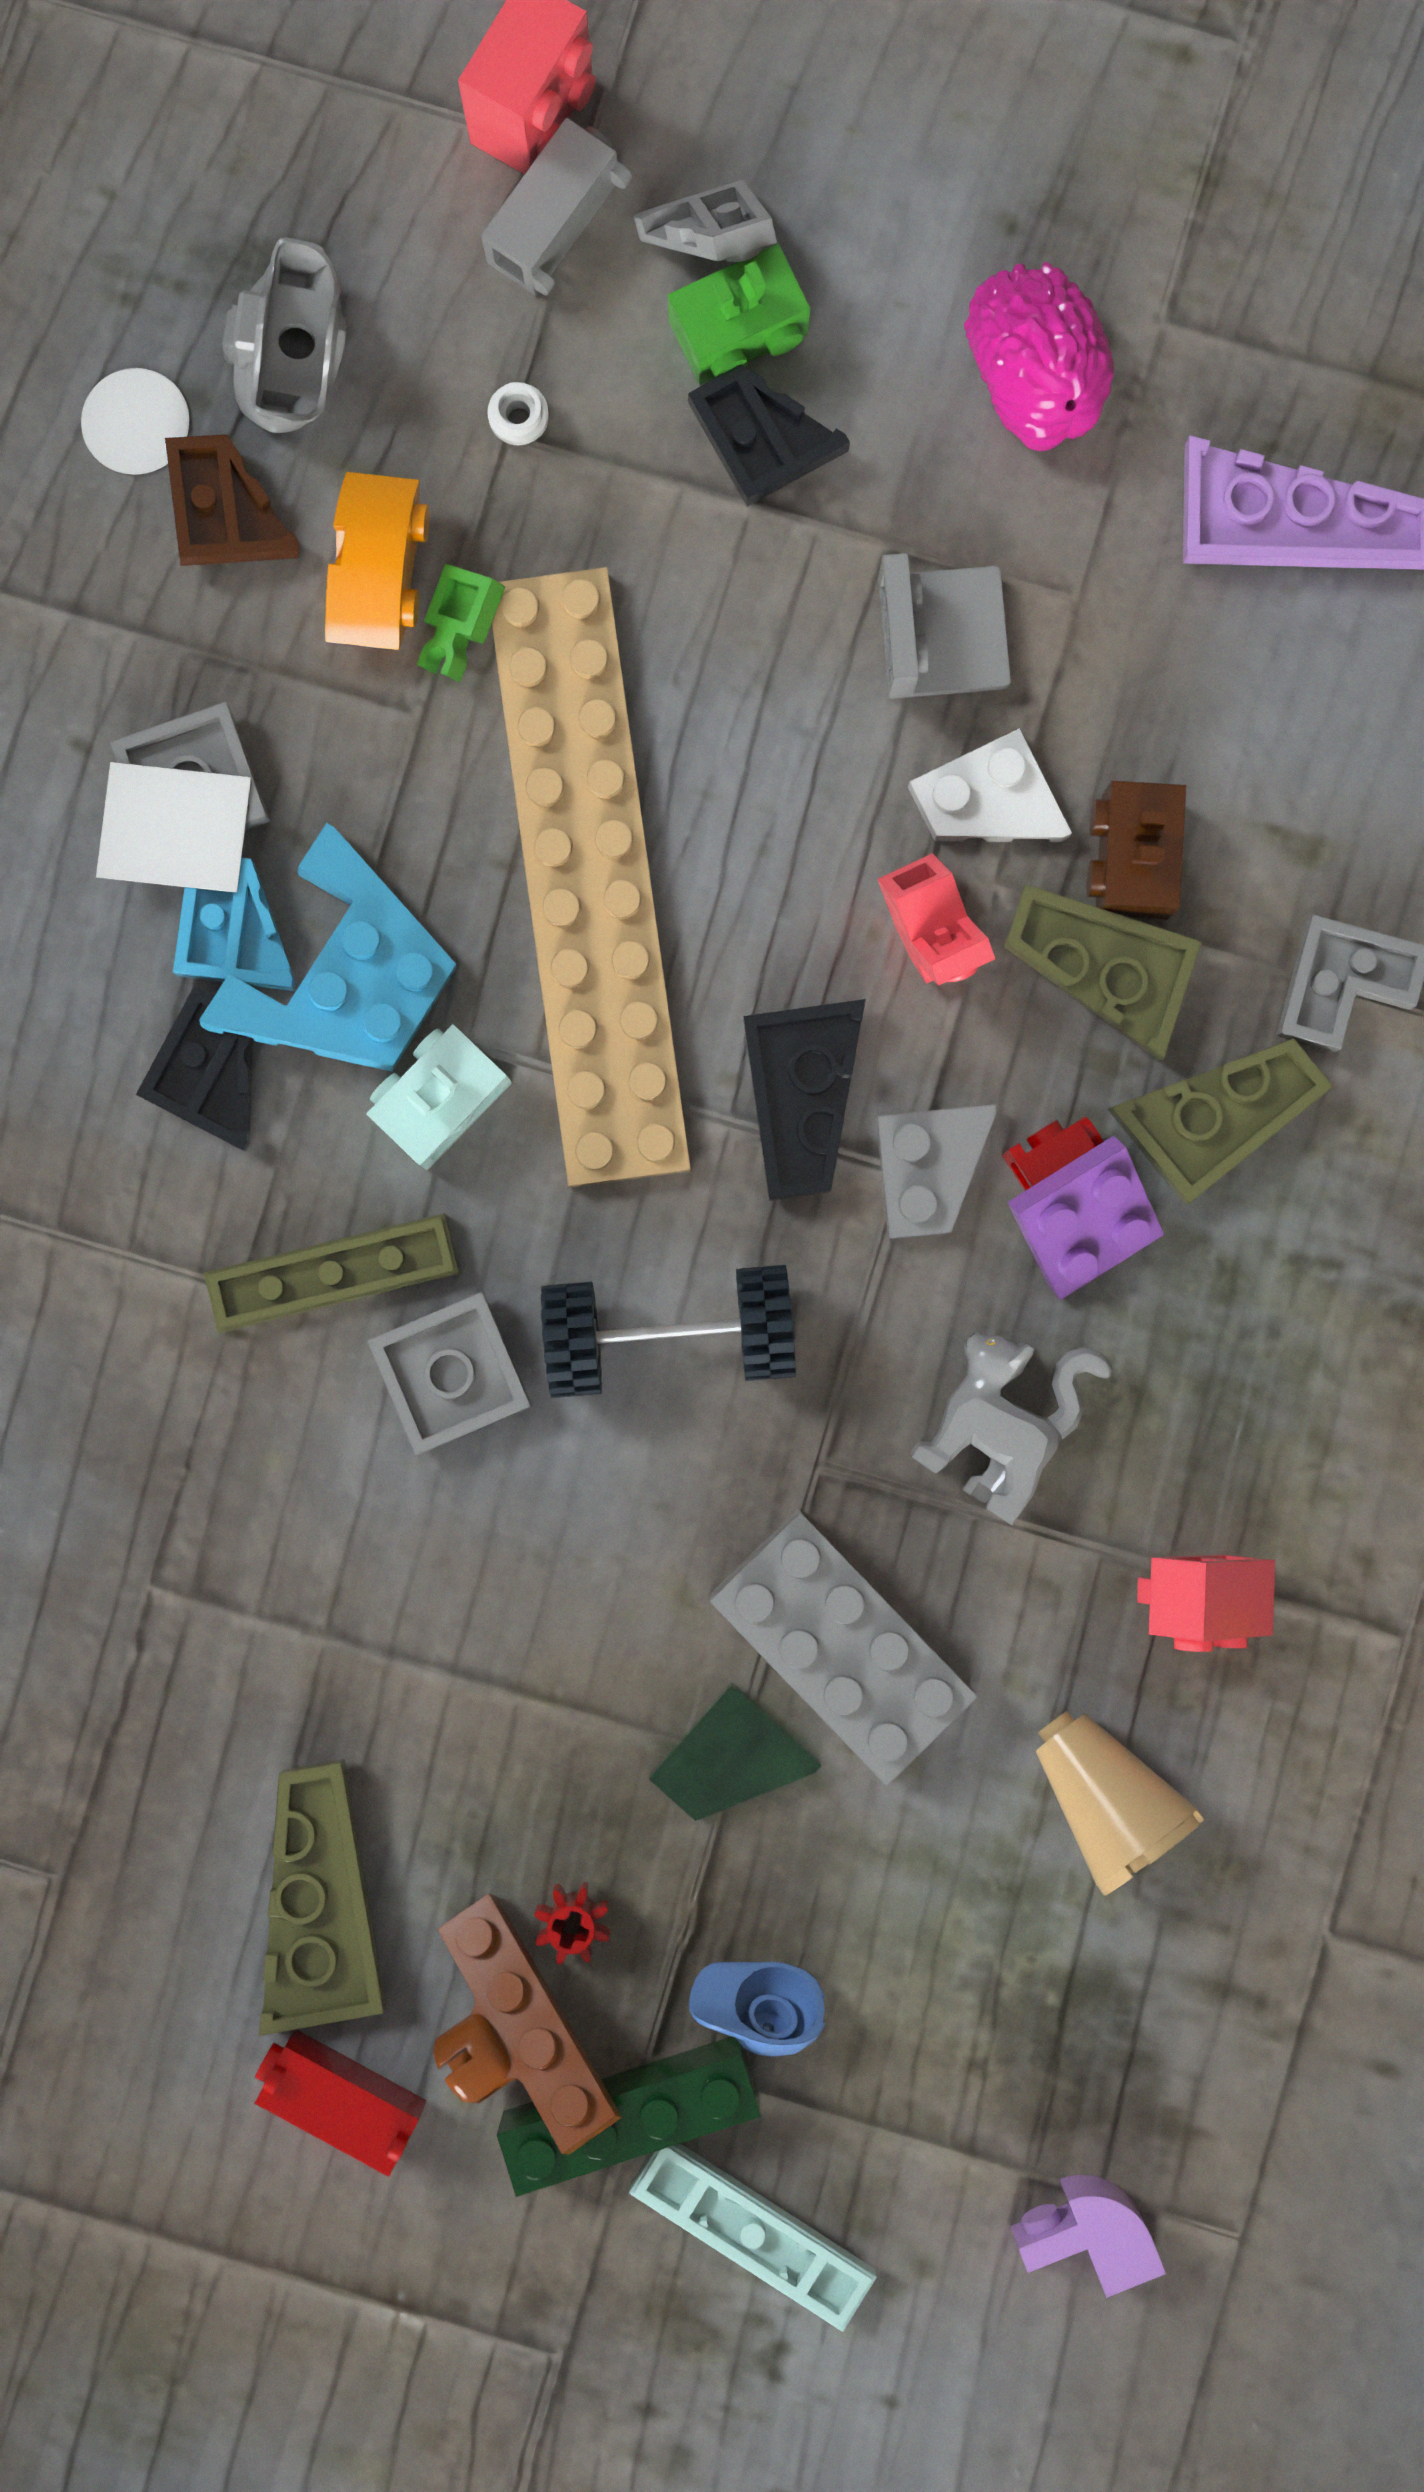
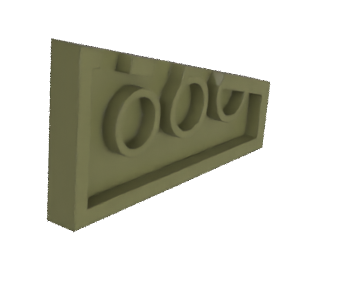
[259,1759,387,2036]

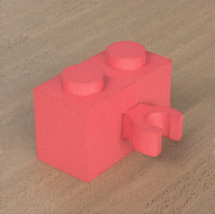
[1137,1554,1275,1652]

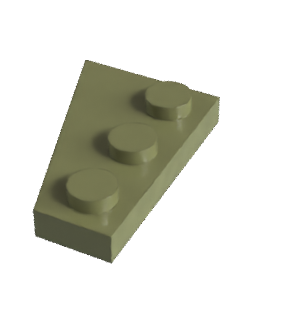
[1004,884,1202,1061]
[1107,1039,1333,1205]

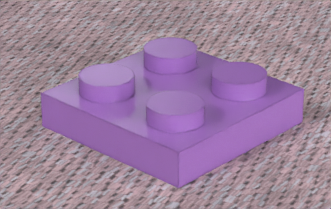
[1007,1135,1164,1300]

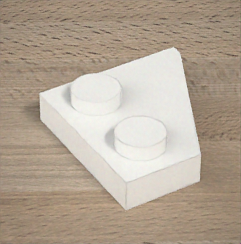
[908,728,1072,842]

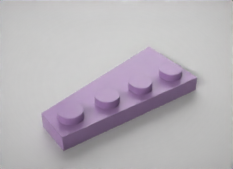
[1183,435,1424,570]

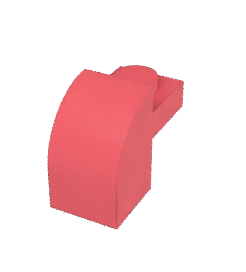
[877,853,995,986]

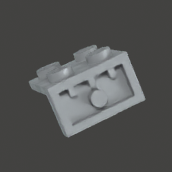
[878,553,1011,699]

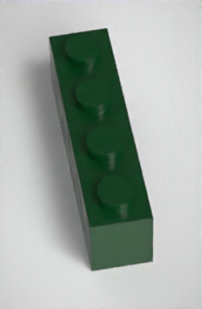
[497,2036,761,2197]

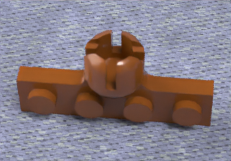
[433,1893,622,2155]

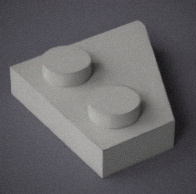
[633,179,777,262]
[876,1104,996,1240]

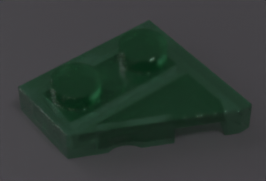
[649,1682,822,1821]

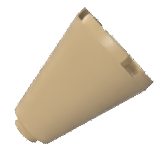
[1036,1711,1205,1896]

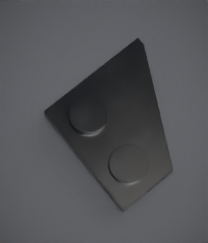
[688,364,850,507]
[136,985,252,1152]

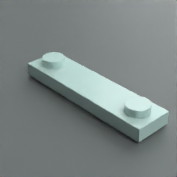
[629,2143,877,2332]

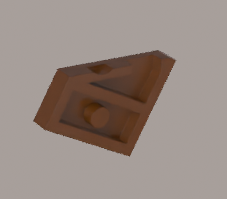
[165,434,299,566]

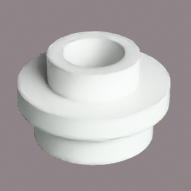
[488,382,549,445]

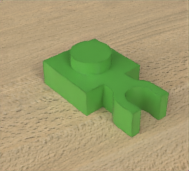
[416,564,506,682]

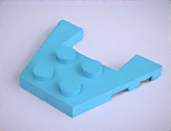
[199,823,456,1072]

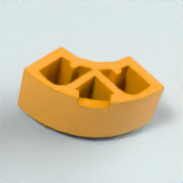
[325,472,430,650]

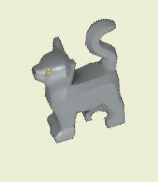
[910,1332,1112,1525]

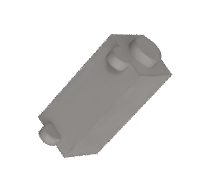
[481,117,632,297]

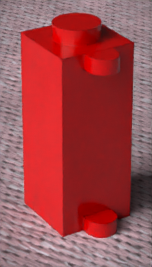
[254,2029,427,2177]

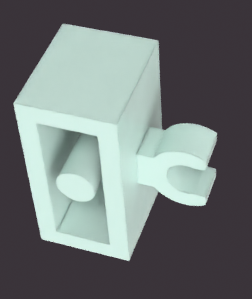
[366,1024,512,1170]

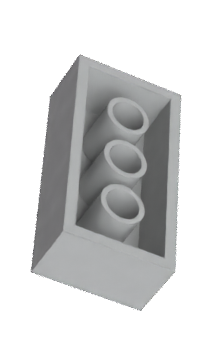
[709,1509,978,1786]

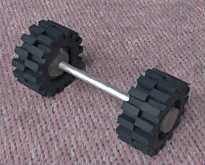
[541,1265,796,1398]

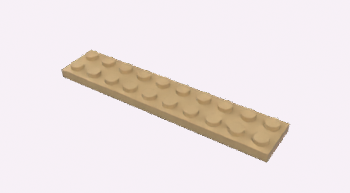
[492,567,691,1188]

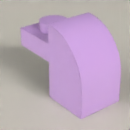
[1011,2175,1166,2298]

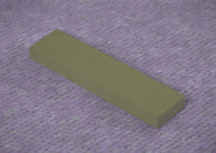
[204,1213,460,1333]

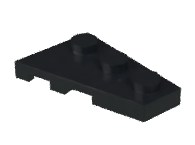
[743,999,866,1201]

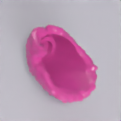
[964,261,1114,451]

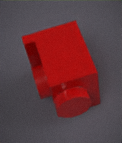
[1002,1117,1103,1191]

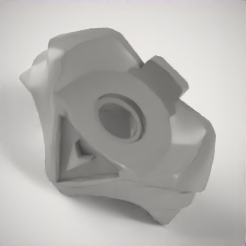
[223,237,347,433]

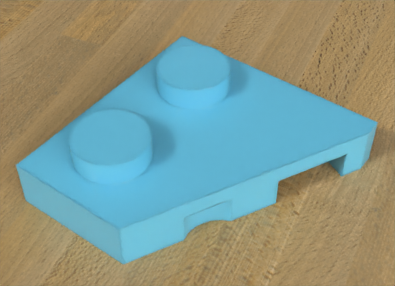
[173,858,296,991]

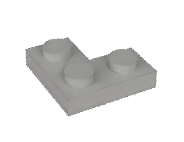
[1276,914,1424,1052]

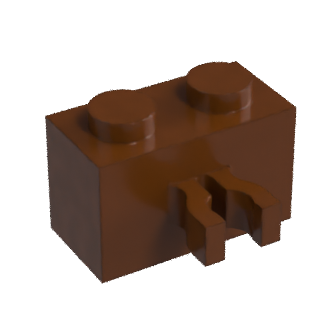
[1086,780,1186,920]

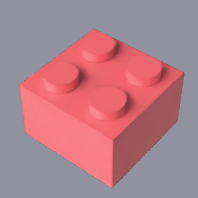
[458,0,596,175]

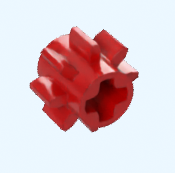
[534,1882,611,1965]

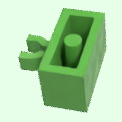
[667,243,810,385]

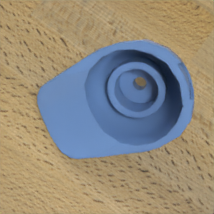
[688,1962,825,2056]

